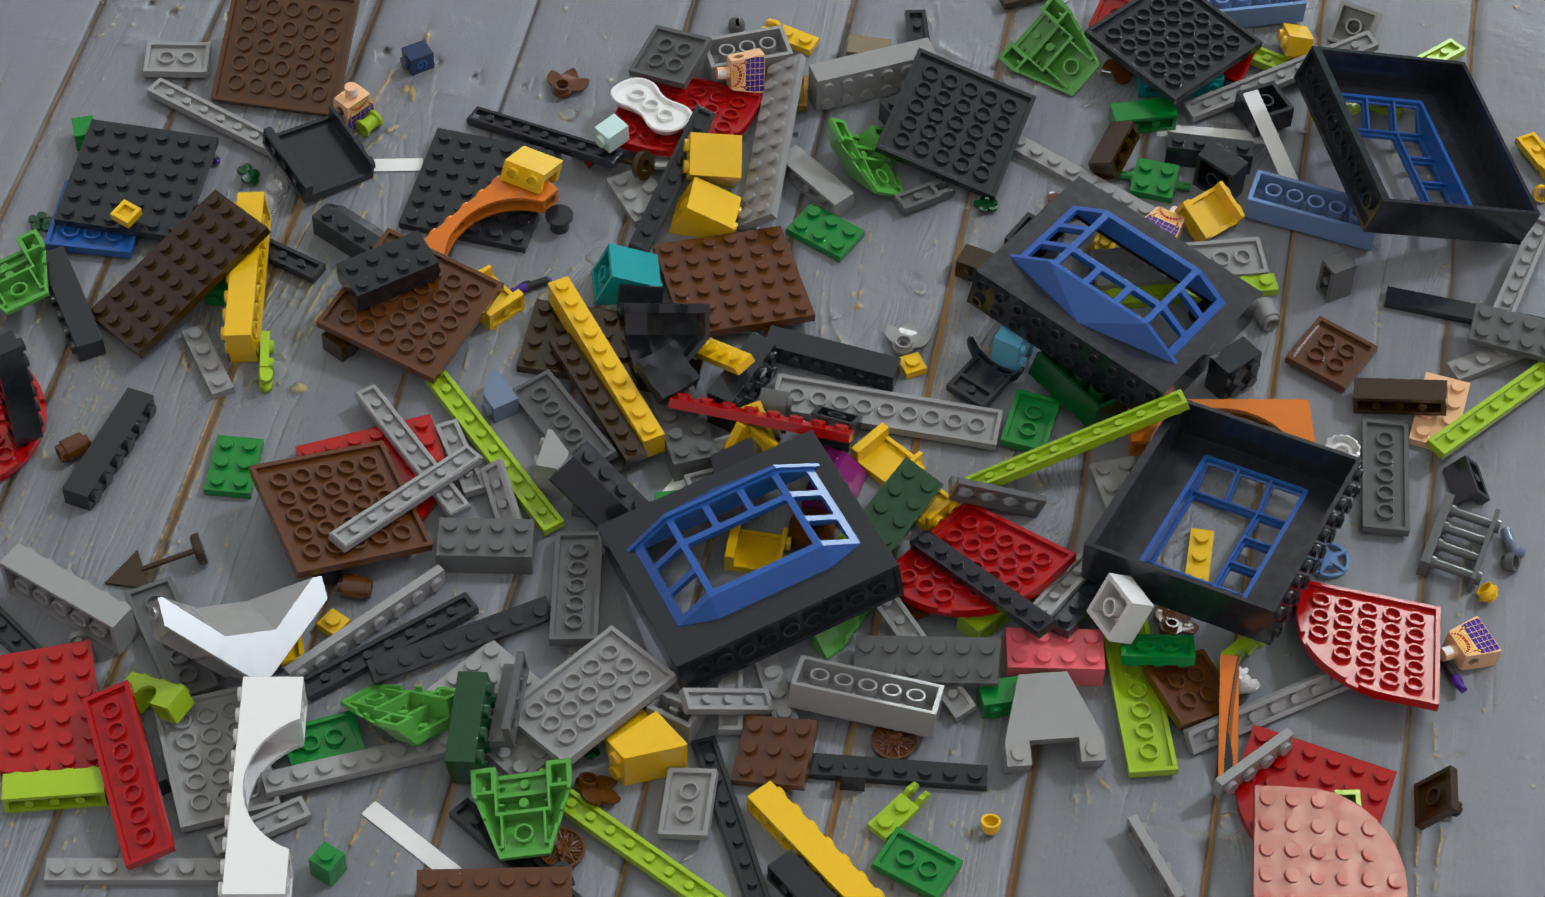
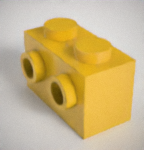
[1277,23,1314,59]

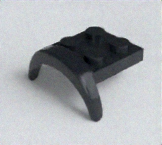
[946,336,1024,407]

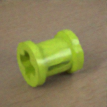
[355,110,383,137]

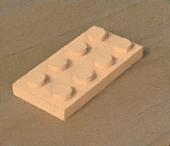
[1409,372,1471,455]

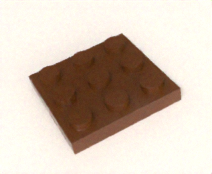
[1285,316,1378,393]
[1142,649,1241,730]
[731,715,819,791]

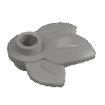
[885,321,930,355]

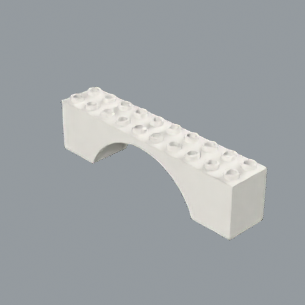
[218,677,308,897]

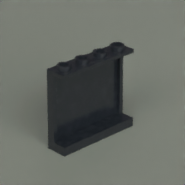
[262,105,376,203]

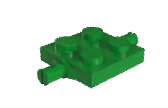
[1118,157,1191,204]

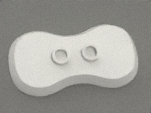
[610,77,692,135]

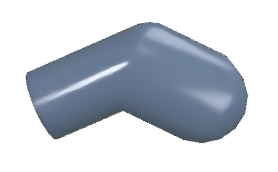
[1500,527,1526,558]

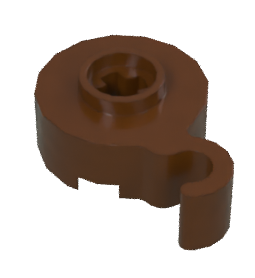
[788,507,836,550]

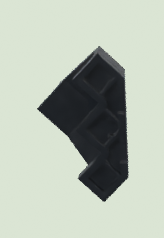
[624,303,710,386]

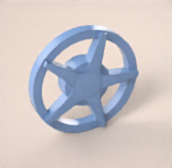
[1315,542,1350,579]

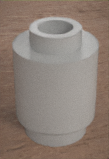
[1254,297,1281,331]

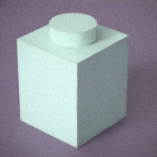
[594,114,630,153]

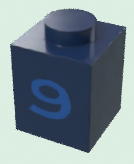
[400,40,435,76]

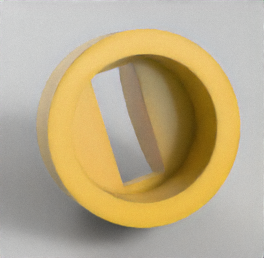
[1532,184,1545,203]
[980,813,1001,836]

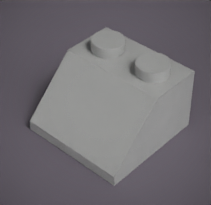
[1327,0,1383,42]

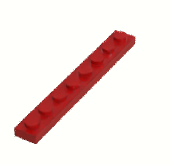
[668,393,854,443]

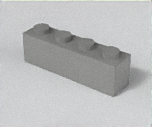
[784,145,854,217]

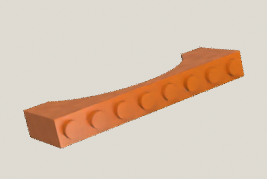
[424,175,559,256]
[1125,399,1315,456]

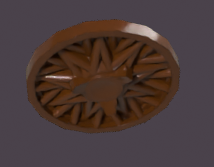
[871,726,917,759]
[540,827,586,868]

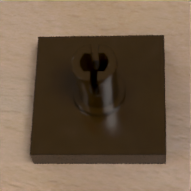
[1414,765,1463,830]

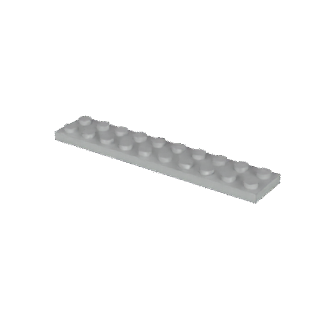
[737,53,806,231]
[775,373,1003,451]

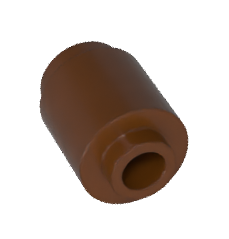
[54,432,91,463]
[337,573,373,601]

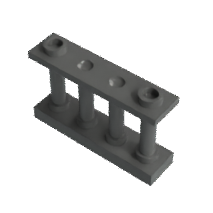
[1416,492,1502,593]

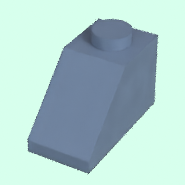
[482,368,519,423]

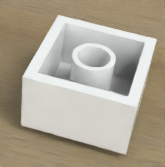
[1086,573,1154,644]

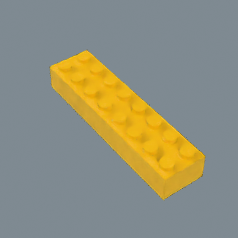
[220,191,272,363]

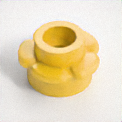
[1476,581,1499,603]

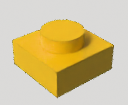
[110,199,143,228]
[899,352,927,380]
[316,608,351,637]

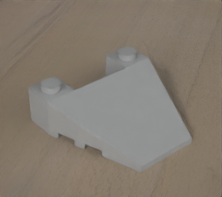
[1001,671,1106,773]

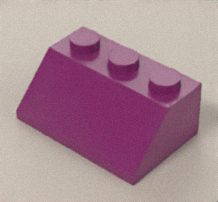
[802,446,867,525]

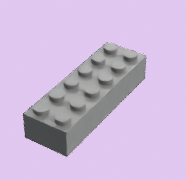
[808,37,937,112]
[0,543,138,656]
[788,655,945,738]

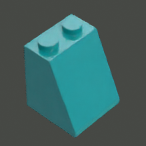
[591,243,663,305]

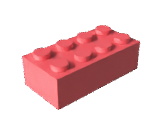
[1004,627,1105,686]

